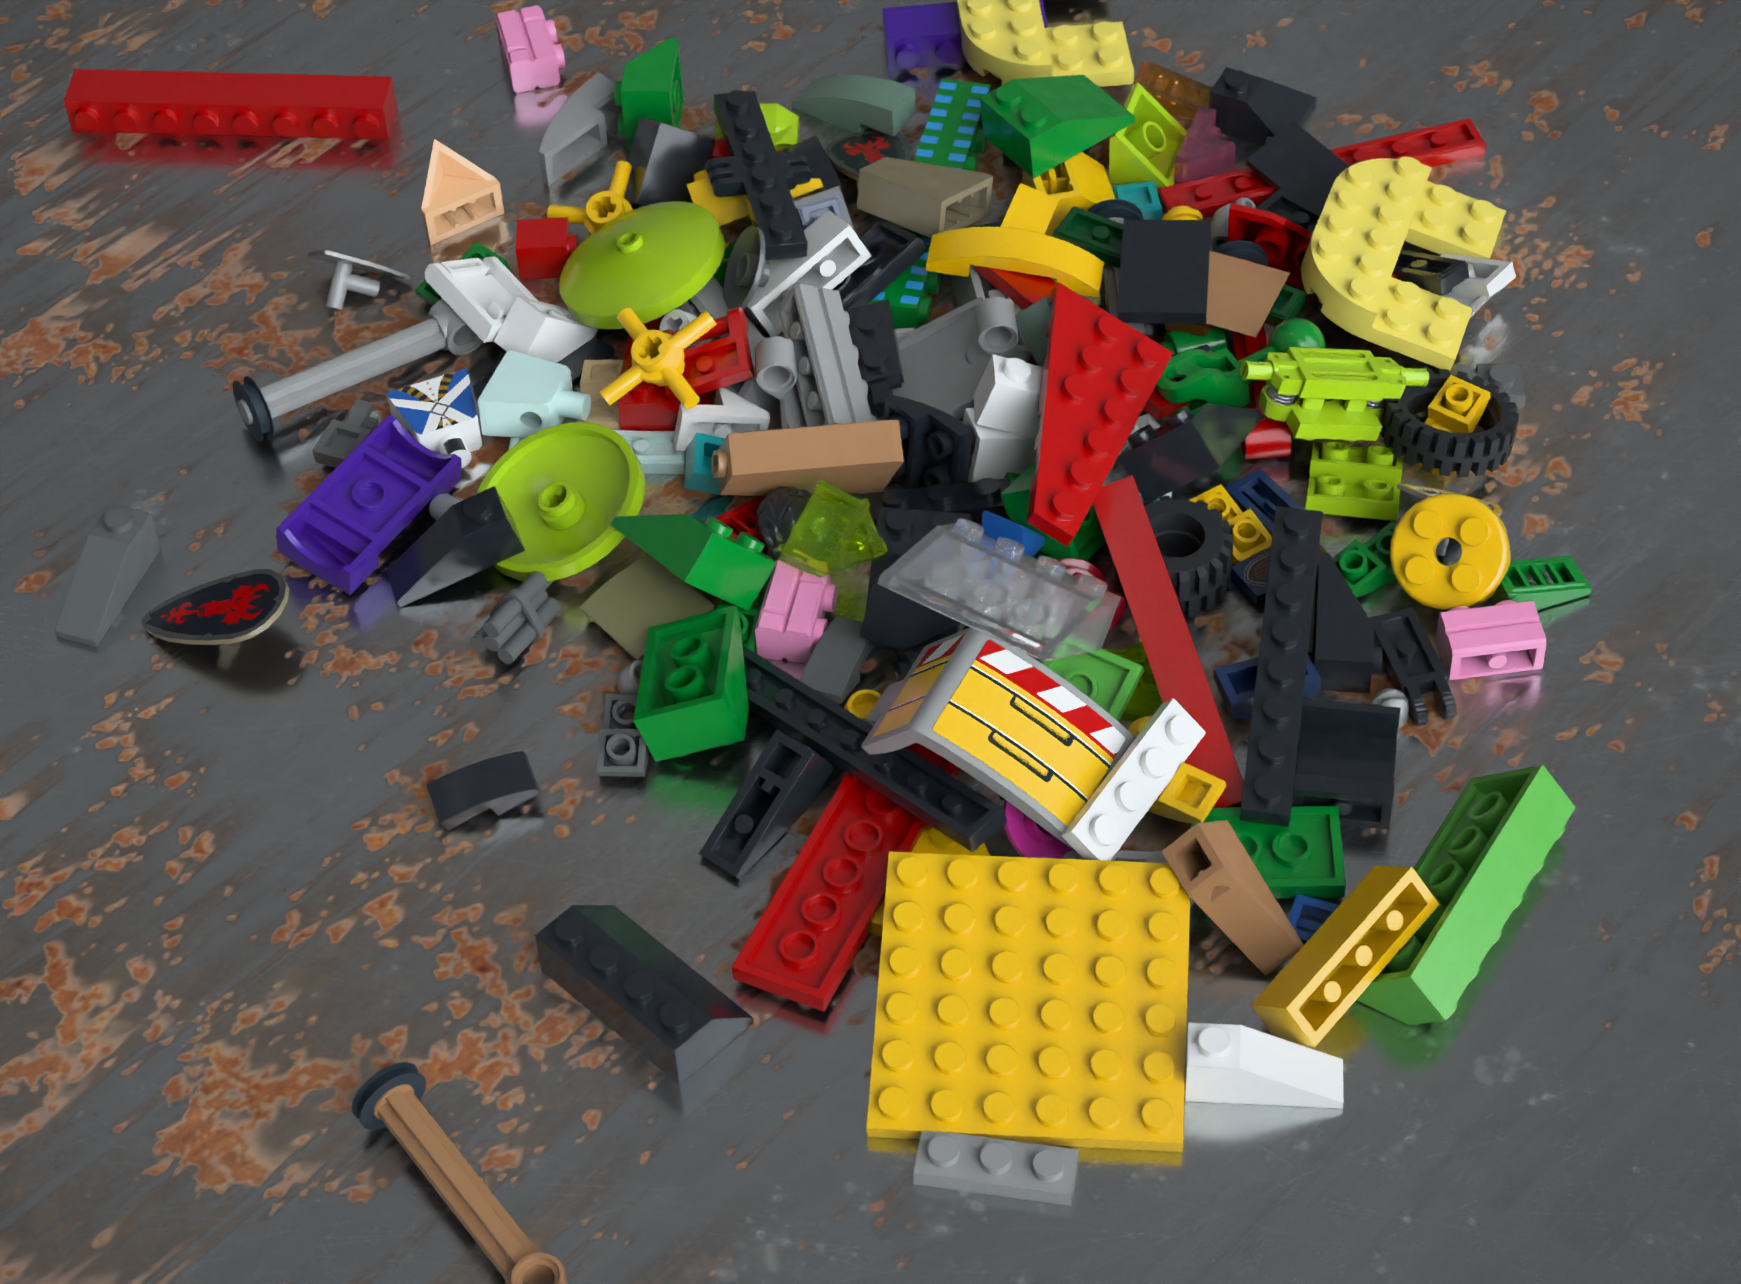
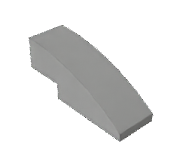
[539,72,622,186]

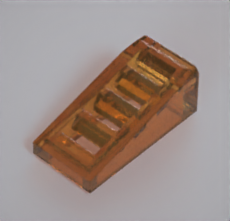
[1133,61,1212,123]

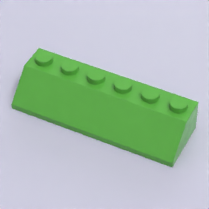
[1356,764,1576,1025]

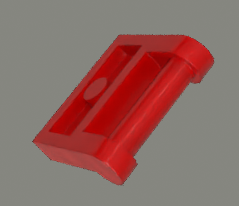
[662,307,755,403]

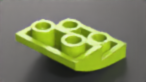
[1306,440,1403,521]

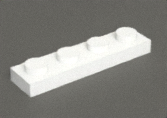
[1061,698,1206,861]

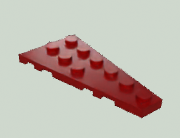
[1027,281,1173,547]

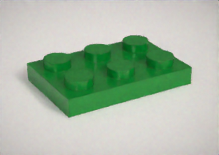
[1189,806,1346,898]

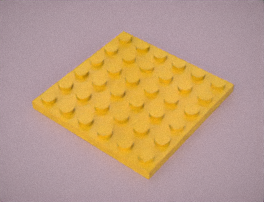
[866,852,1190,1152]

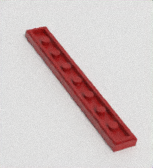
[1157,118,1486,219]
[1093,475,1244,808]

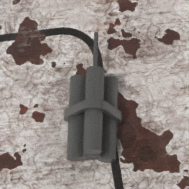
[470,571,561,664]

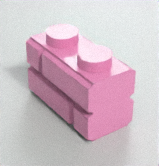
[495,5,565,94]
[755,558,838,664]
[1436,600,1547,681]

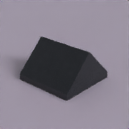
[624,117,717,206]

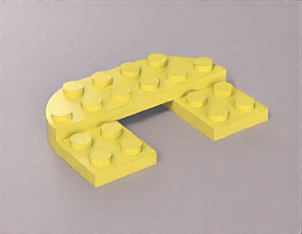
[955,0,1134,87]
[1301,157,1506,372]

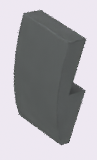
[799,616,875,704]
[596,694,649,777]

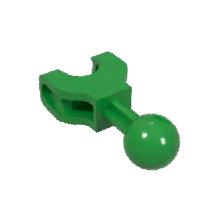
[1156,318,1325,426]

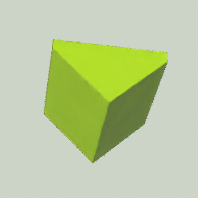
[1109,83,1193,190]

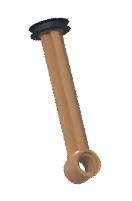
[352,1062,567,1284]

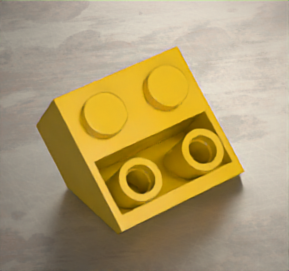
[1022,152,1115,237]

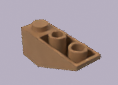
[1161,820,1304,976]

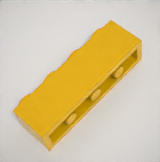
[1250,866,1440,1047]

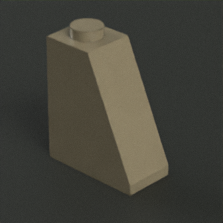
[857,157,993,238]

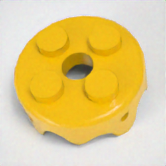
[1390,493,1511,611]

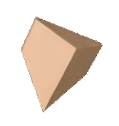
[421,139,505,245]

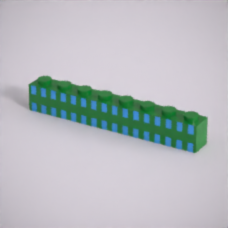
[868,78,990,330]

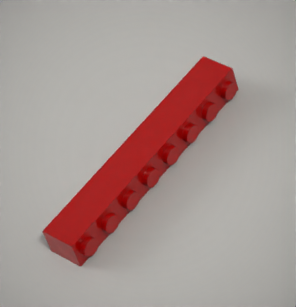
[64,69,397,140]

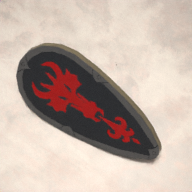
[826,131,912,181]
[142,569,289,645]

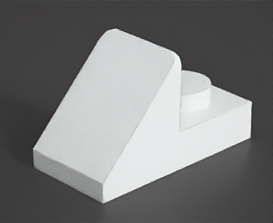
[673,387,770,451]

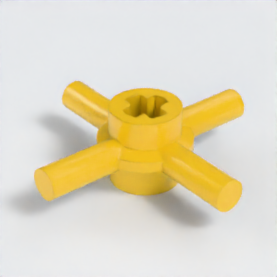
[547,161,633,235]
[599,308,717,409]

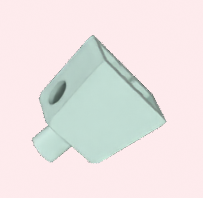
[478,350,591,438]

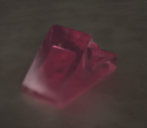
[1174,106,1236,185]

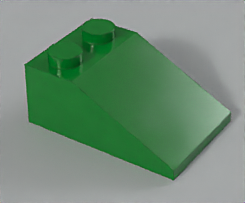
[980,75,1135,179]
[610,514,776,611]
[633,605,749,762]

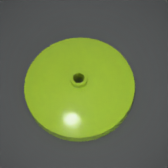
[559,201,725,329]
[477,422,645,582]

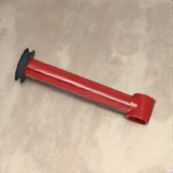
[1212,240,1291,460]

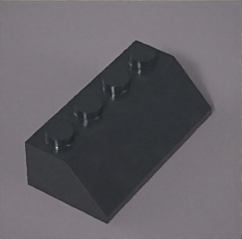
[535,905,753,1086]

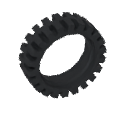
[1380,369,1519,477]

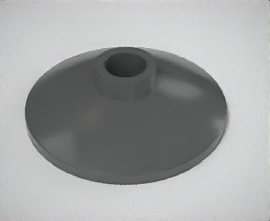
[724,226,771,310]

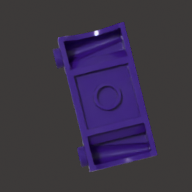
[276,414,462,595]

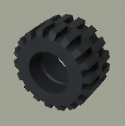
[1115,496,1233,618]

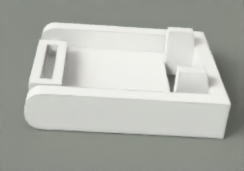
[425,256,538,343]

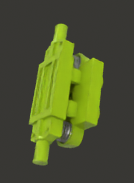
[1240,347,1429,442]

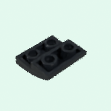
[884,395,973,489]

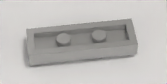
[913,1131,1079,1206]

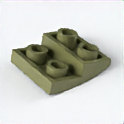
[579,555,715,661]

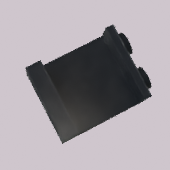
[1292,698,1401,829]

